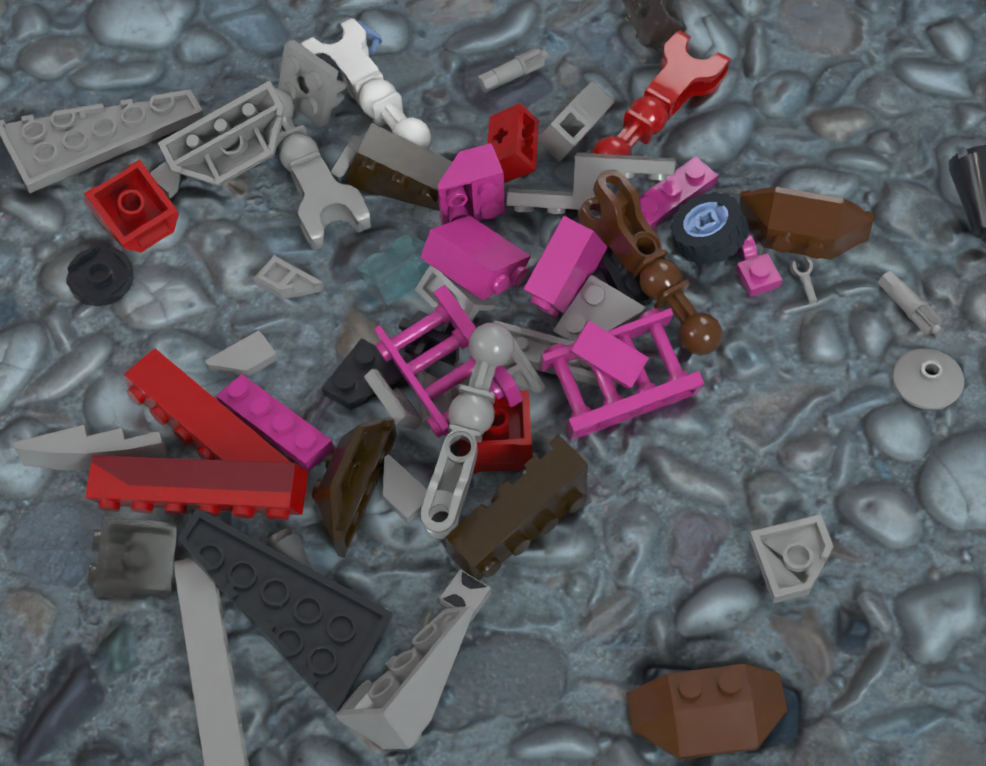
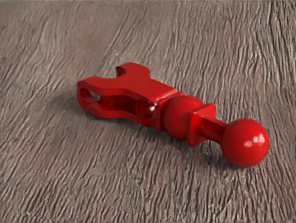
[592,31,731,156]

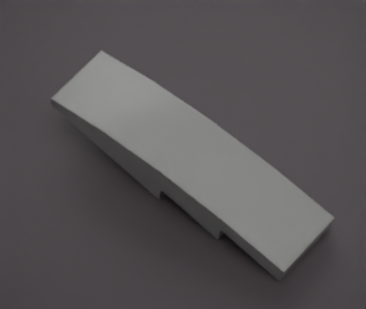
[14,425,168,470]

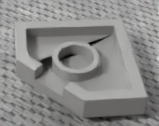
[749,514,834,603]

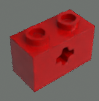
[487,103,539,183]

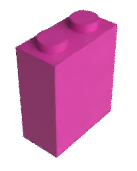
[420,215,531,300]
[524,216,607,318]

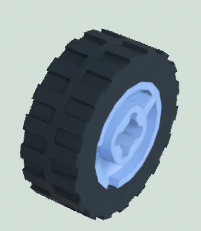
[670,192,749,265]

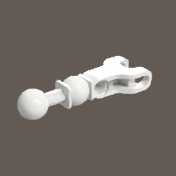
[300,18,431,149]

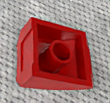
[84,159,179,253]
[458,390,532,474]

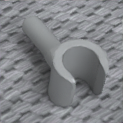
[790,257,817,303]

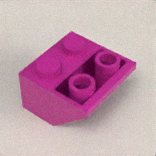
[437,143,505,225]

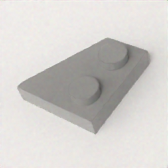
[553,275,647,342]

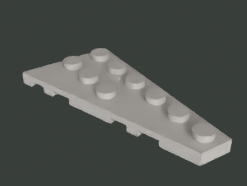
[0,90,205,193]

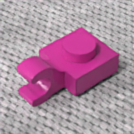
[736,234,782,297]

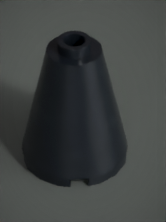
[949,145,986,242]

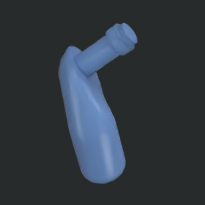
[357,21,382,55]

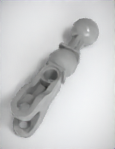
[275,88,371,251]
[421,323,515,540]

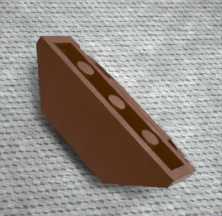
[739,187,875,260]
[626,664,787,760]

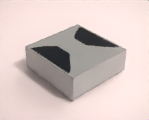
[439,570,492,622]

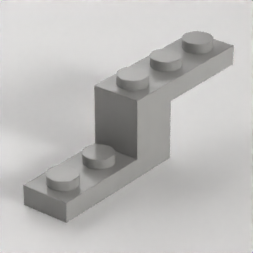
[507,153,675,216]

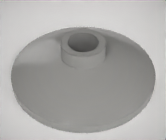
[893,349,964,410]

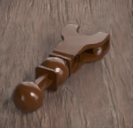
[578,170,723,356]

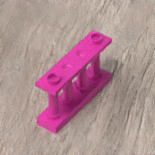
[374,285,523,444]
[538,308,705,441]

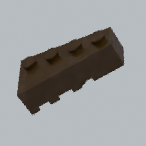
[445,434,588,580]

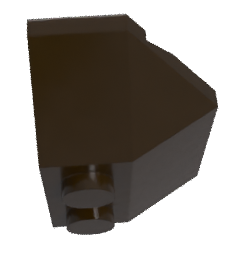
[312,417,397,558]

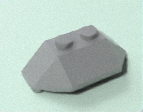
[158,80,285,187]

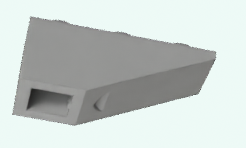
[538,81,615,162]

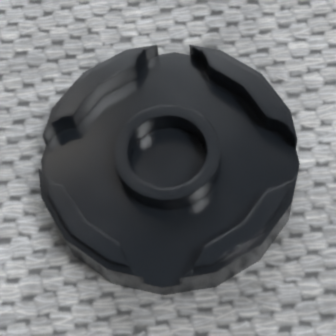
[66,246,134,306]

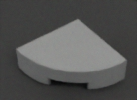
[150,161,180,199]

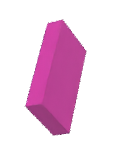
[569,321,649,389]

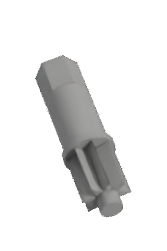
[478,48,548,93]
[878,270,944,336]

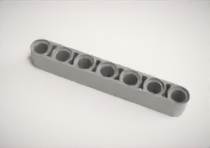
[174,558,249,766]

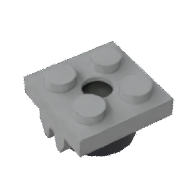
[278,40,346,127]

